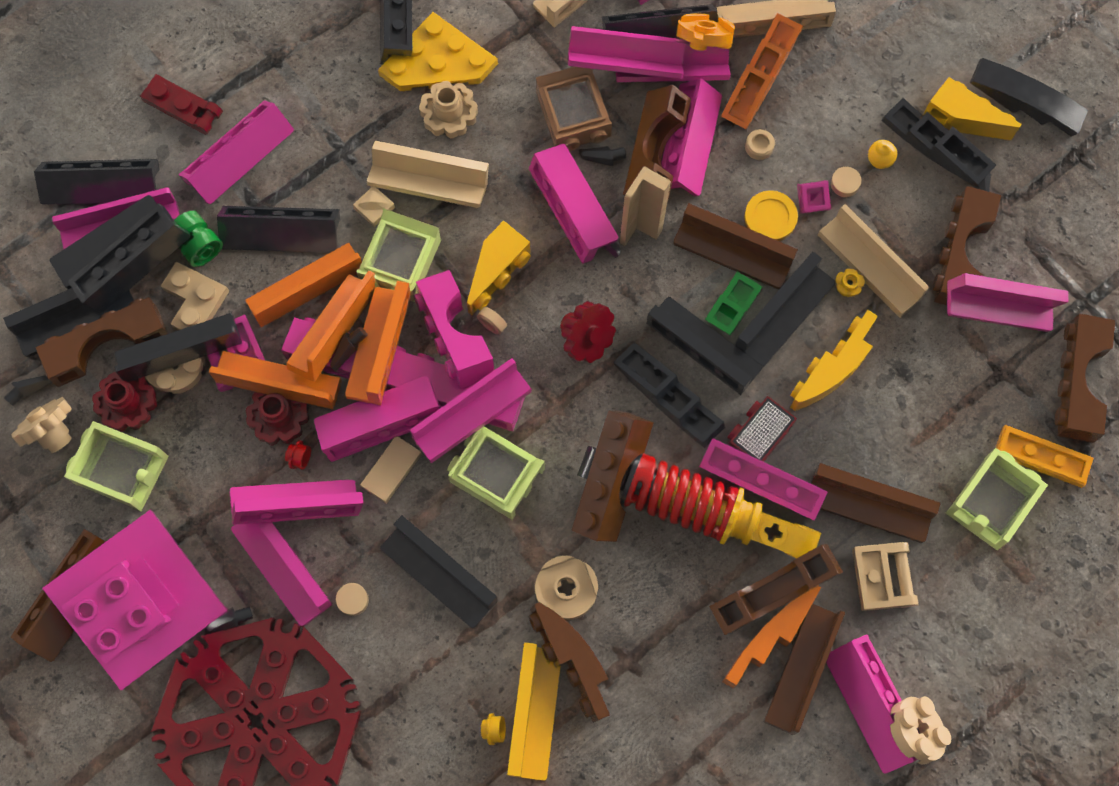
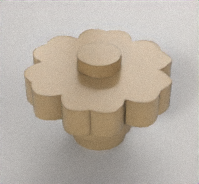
[419,81,478,138]
[11,397,72,453]

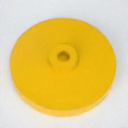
[744,191,798,241]

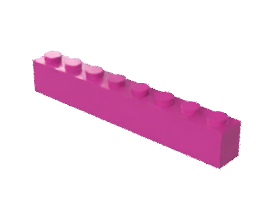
[281,317,525,432]

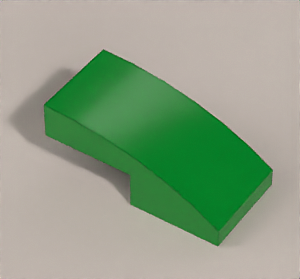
[705,271,763,336]

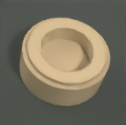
[745,129,775,160]
[831,167,861,197]
[477,307,507,334]
[336,583,369,616]

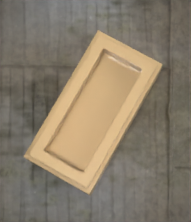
[360,437,422,504]

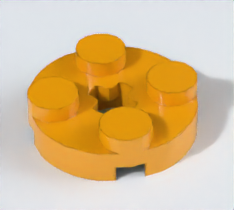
[676,13,735,51]

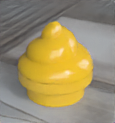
[868,140,897,169]

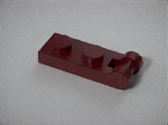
[140,74,223,135]

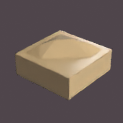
[353,187,395,227]

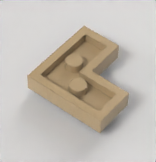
[161,262,229,330]

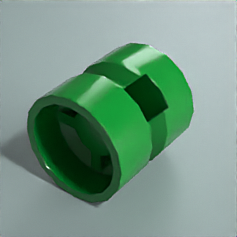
[174,211,223,267]

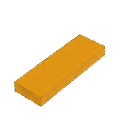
[996,425,1094,488]

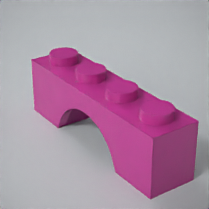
[414,270,494,389]

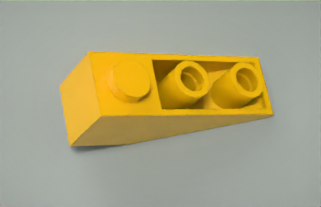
[923,77,1022,140]
[467,220,531,315]

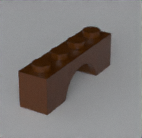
[623,85,691,202]
[932,186,1001,305]
[35,297,169,387]
[1055,313,1115,443]
[572,410,654,542]
[709,544,843,635]

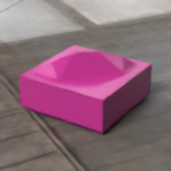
[797,180,831,214]

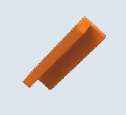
[245,243,362,328]
[286,271,375,382]
[345,281,411,405]
[209,351,342,410]

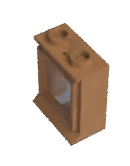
[536,67,612,151]

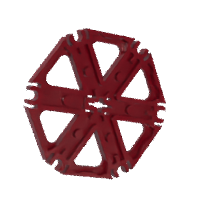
[151,618,361,786]

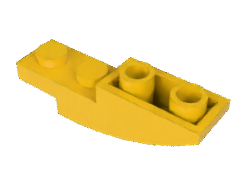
[790,310,878,411]

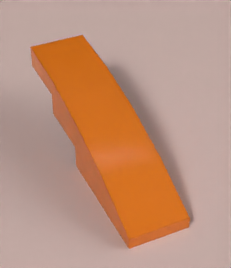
[721,13,804,129]
[722,586,821,688]

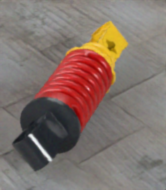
[577,446,822,558]

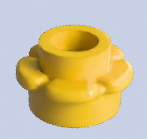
[835,269,865,297]
[481,713,506,745]

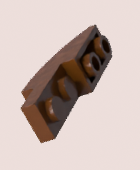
[528,602,610,723]

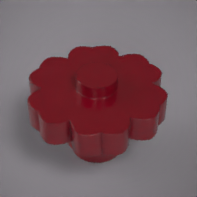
[560,301,616,363]
[92,372,157,432]
[245,392,309,446]

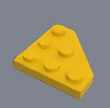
[378,12,498,91]

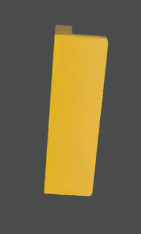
[507,642,561,781]

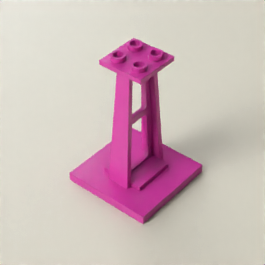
[42,510,227,690]

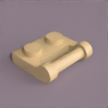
[852,542,919,611]

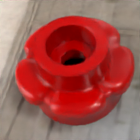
[285,440,311,470]

